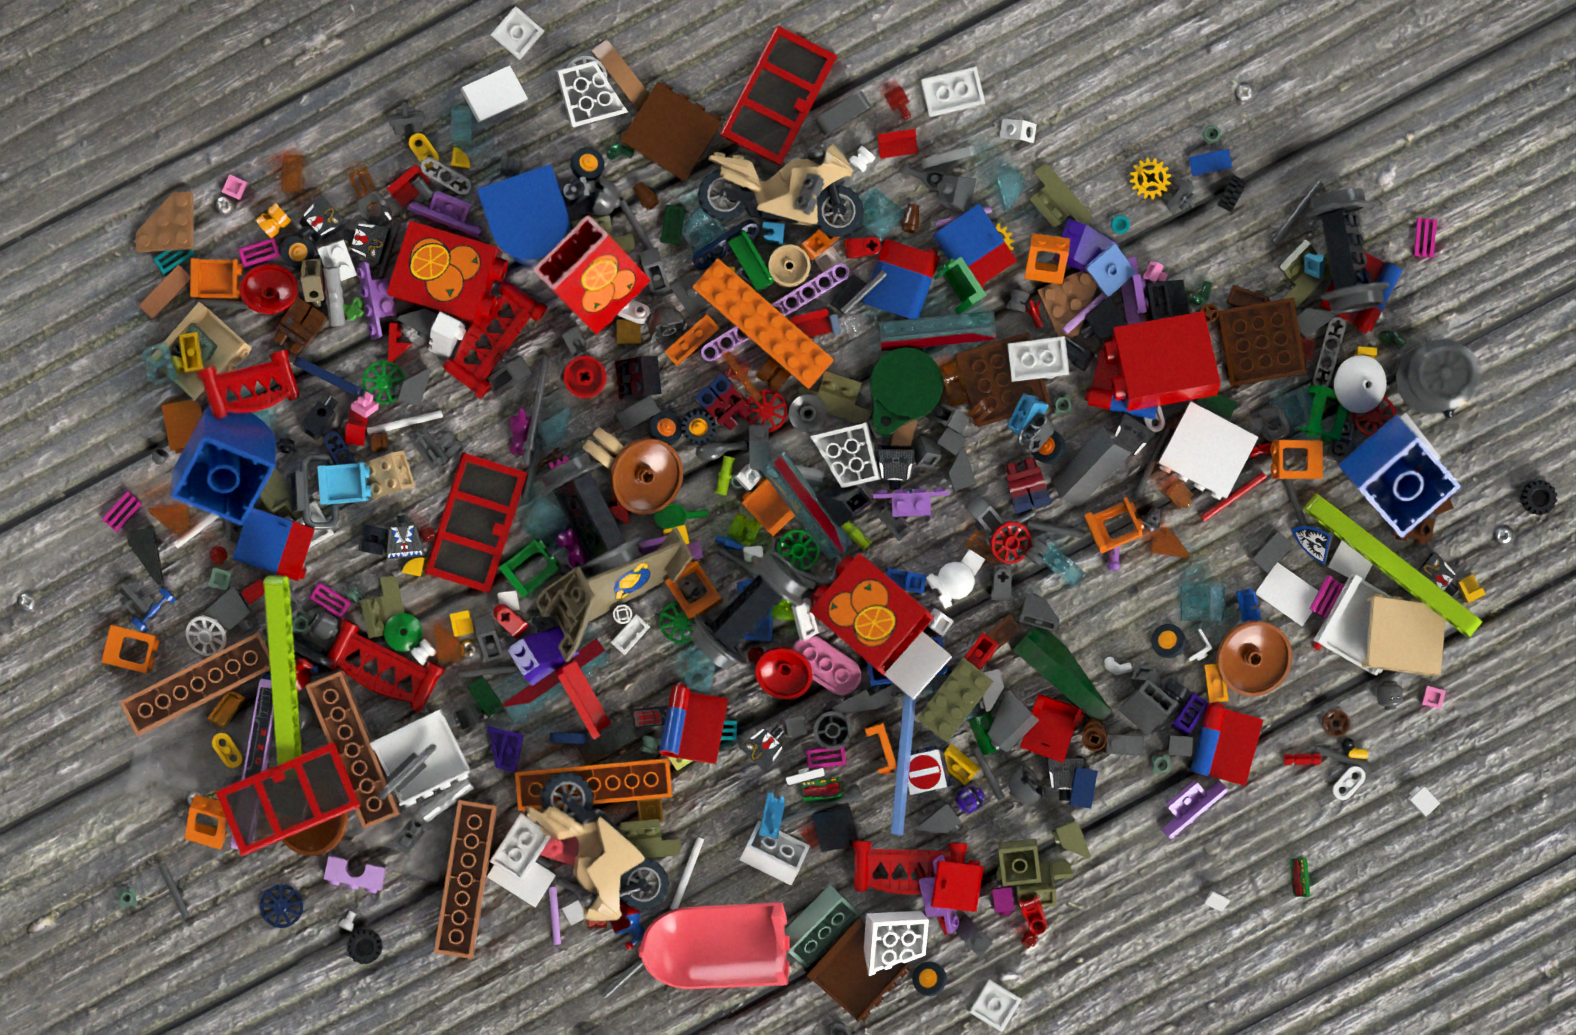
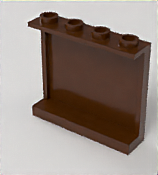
[621,82,723,183]
[807,918,910,1022]

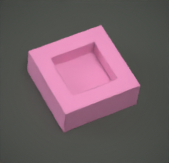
[222,174,248,200]
[1421,686,1446,709]

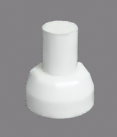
[338,911,356,932]

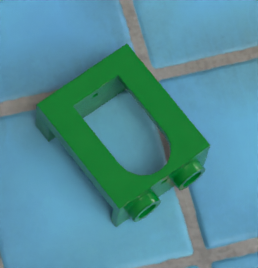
[1299,385,1347,443]
[499,539,560,598]

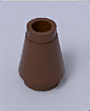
[633,182,659,211]
[900,204,920,233]

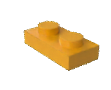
[1204,663,1229,703]

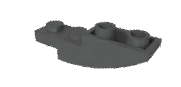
[832,683,900,712]

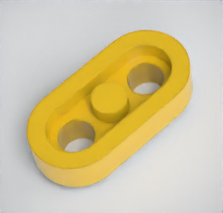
[409,133,439,169]
[212,733,243,768]

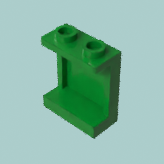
[934,257,987,315]

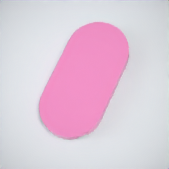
[792,636,861,695]

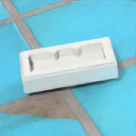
[791,598,819,641]
[610,614,650,655]
[786,767,824,785]

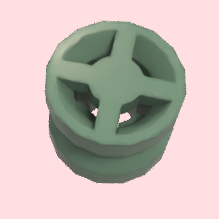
[640,735,661,755]

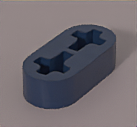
[549,732,586,744]

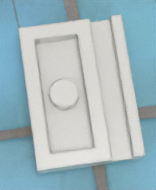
[317,238,357,281]

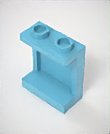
[317,462,371,505]

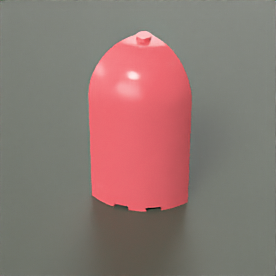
[638,902,790,989]

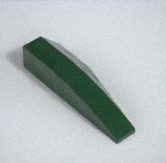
[1012,626,1111,722]

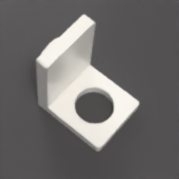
[1000,119,1036,143]
[1187,629,1213,662]

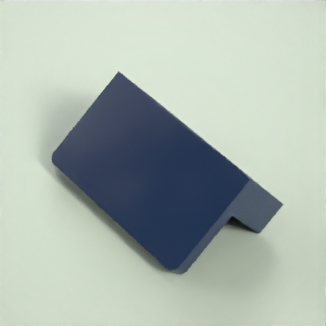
[1069,767,1098,809]

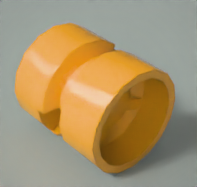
[255,202,292,239]

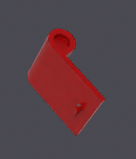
[1020,693,1084,763]
[931,860,984,912]

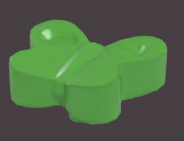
[343,297,363,321]

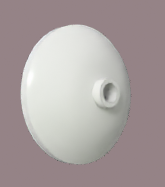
[1334,355,1386,413]

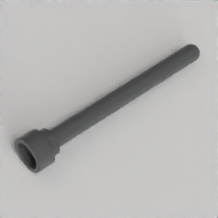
[780,786,864,826]

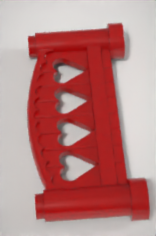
[443,281,548,400]
[196,349,300,419]
[327,618,446,712]
[852,840,967,895]

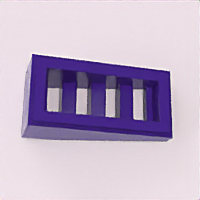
[1170,692,1209,736]

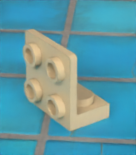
[365,450,416,500]

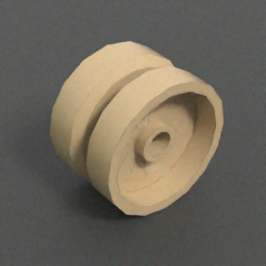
[768,244,811,289]
[582,427,624,470]

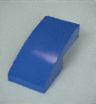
[1189,149,1233,176]
[886,568,927,594]

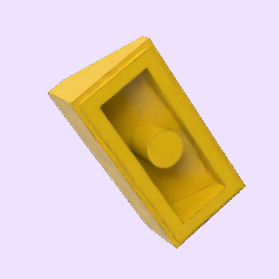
[179,332,204,374]
[944,744,980,786]

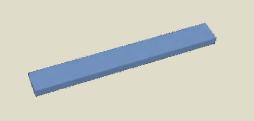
[891,692,916,836]

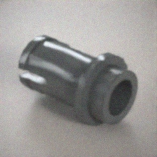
[411,176,434,201]

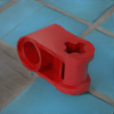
[844,237,881,259]
[493,604,529,640]
[1019,895,1047,934]

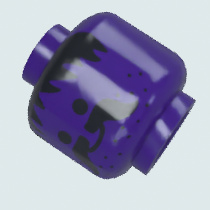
[955,785,985,813]

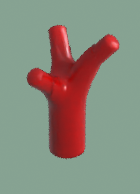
[1025,300,1043,329]

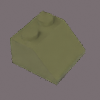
[1052,819,1091,859]
[998,838,1041,886]

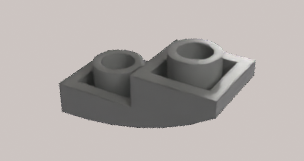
[616,395,660,433]
[1327,421,1354,462]

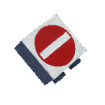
[908,745,951,795]

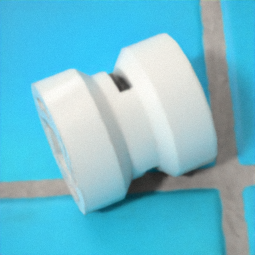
[849,145,875,172]
[613,605,633,624]
[410,639,437,665]

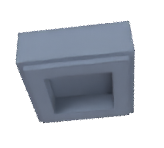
[830,314,841,335]

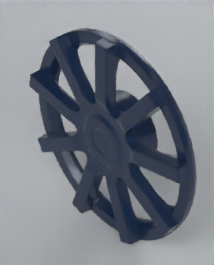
[260,885,303,928]

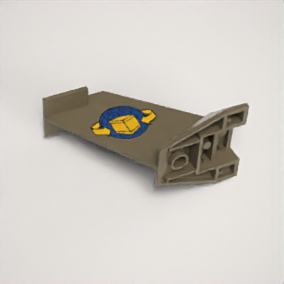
[535,528,693,662]

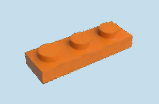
[664,314,720,366]

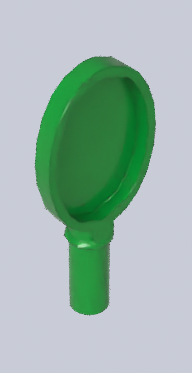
[654,504,708,529]

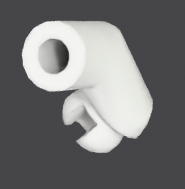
[1104,657,1132,675]

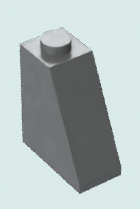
[988,690,1039,753]

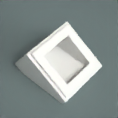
[814,246,843,272]
[961,549,986,576]
[497,591,520,611]
[928,608,954,637]
[1205,891,1229,911]
[562,900,584,926]

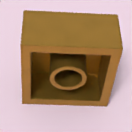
[616,320,641,345]
[637,798,664,822]

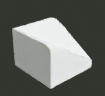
[743,546,763,562]

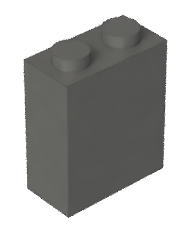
[1119,679,1177,735]

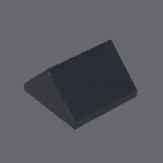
[813,806,858,852]

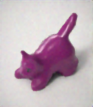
[509,408,531,456]
[557,527,589,568]

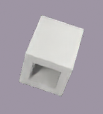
[1408,786,1440,816]

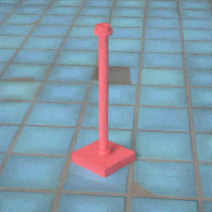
[540,836,579,866]

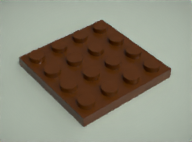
[1218,297,1307,387]
[955,332,1051,428]

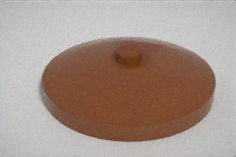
[610,438,683,515]
[1216,620,1292,697]
[275,778,348,856]

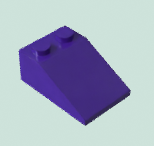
[1053,218,1119,273]
[507,626,579,686]

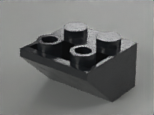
[1146,279,1189,321]
[615,356,662,399]
[816,482,872,527]

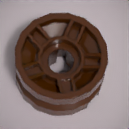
[966,397,995,426]
[1321,710,1350,737]

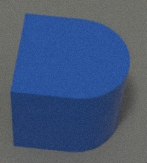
[477,164,572,266]
[171,405,276,525]
[1338,414,1461,537]

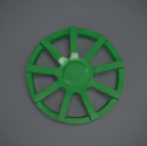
[362,361,405,404]
[777,528,820,571]
[659,601,696,643]

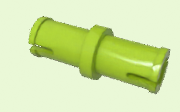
[715,455,735,496]
[836,521,872,551]

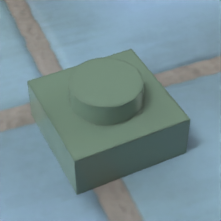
[208,567,233,591]

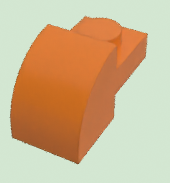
[800,220,840,261]

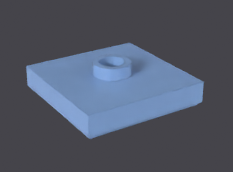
[1084,243,1136,297]

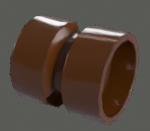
[756,357,791,393]
[1081,719,1107,751]

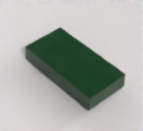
[661,204,685,246]
[1195,394,1237,420]
[467,676,504,718]

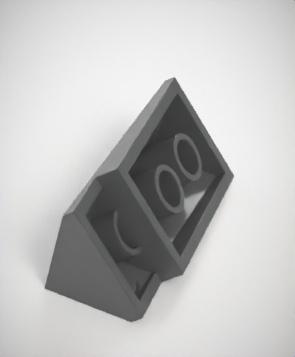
[1051,425,1132,507]

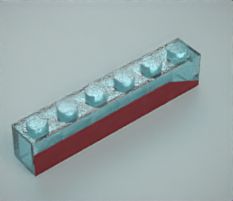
[879,311,996,351]
[761,452,853,560]
[502,638,610,723]

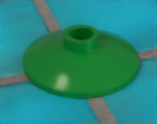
[384,613,422,651]

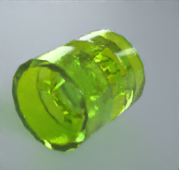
[727,513,762,546]
[771,596,795,621]

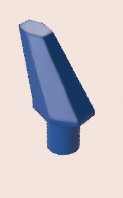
[715,535,744,551]

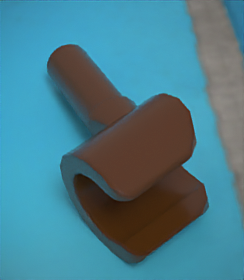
[539,447,564,467]

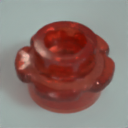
[419,528,437,542]
[209,546,228,565]
[748,646,765,665]
[1021,930,1038,949]

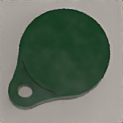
[870,348,943,436]

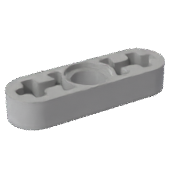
[921,146,977,170]
[420,157,471,195]

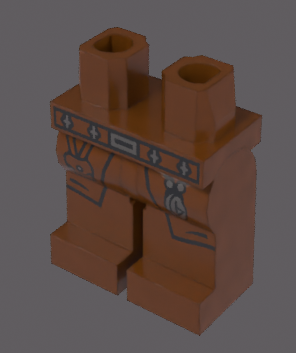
[273,296,328,355]

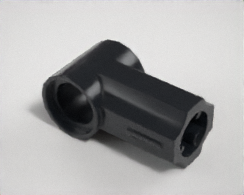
[1065,337,1095,371]

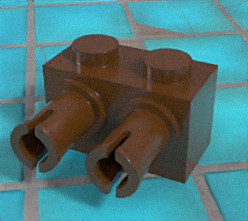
[1391,517,1435,545]

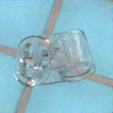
[840,311,878,341]

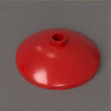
[240,264,298,314]
[755,647,813,699]

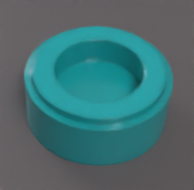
[1111,215,1130,235]

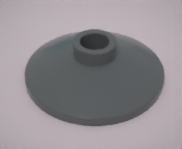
[789,394,827,433]

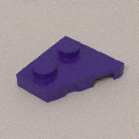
[487,726,525,772]

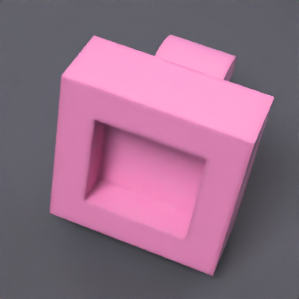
[1142,261,1168,283]
[351,392,379,418]

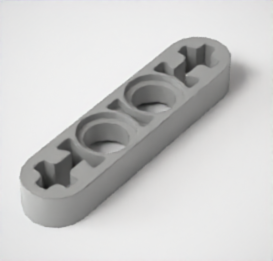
[1312,317,1346,387]

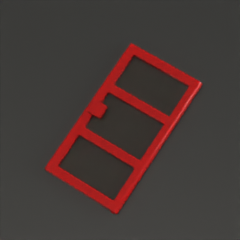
[719,25,837,167]
[424,452,528,593]
[215,742,361,856]

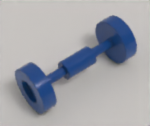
[131,586,177,633]

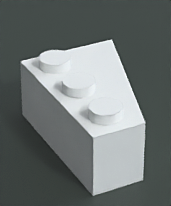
[428,312,466,359]

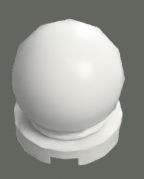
[926,562,975,609]

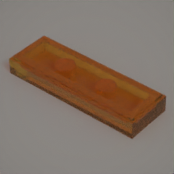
[723,351,763,402]

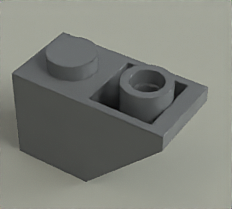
[397,308,438,340]

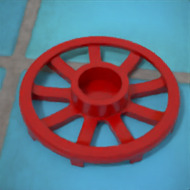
[746,389,788,432]
[1353,397,1396,436]
[990,521,1031,564]

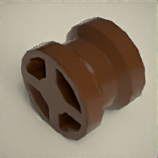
[1199,304,1219,324]
[371,432,389,452]

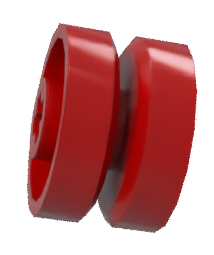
[564,356,607,399]

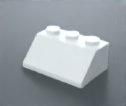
[740,821,810,885]

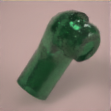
[606,143,635,160]
[1189,281,1212,305]
[1378,330,1406,349]

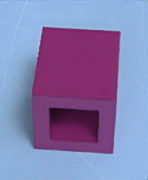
[992,886,1015,916]

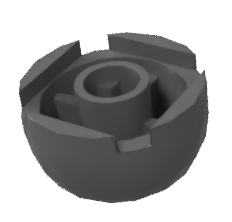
[586,177,620,216]
[648,306,687,342]
[814,711,852,750]
[1009,766,1046,805]

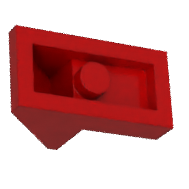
[388,323,413,363]
[345,406,369,446]
[609,492,630,524]
[964,633,998,670]

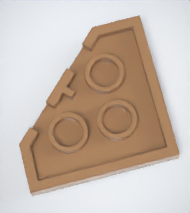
[136,191,194,253]
[1037,271,1097,339]

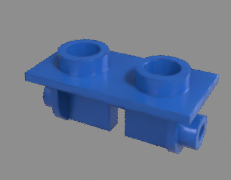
[1236,588,1262,622]

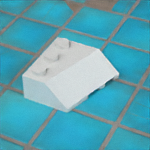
[556,61,628,127]
[810,423,881,488]
[864,911,929,976]

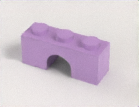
[324,855,387,893]

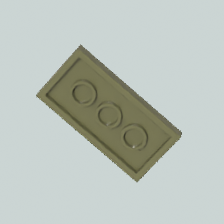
[916,658,994,742]

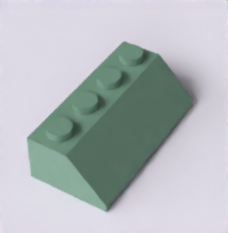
[785,884,861,968]

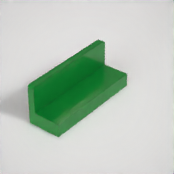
[728,230,773,292]

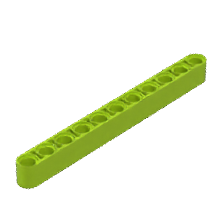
[1303,493,1482,637]
[264,576,302,781]

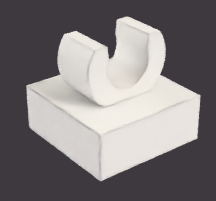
[734,463,762,491]

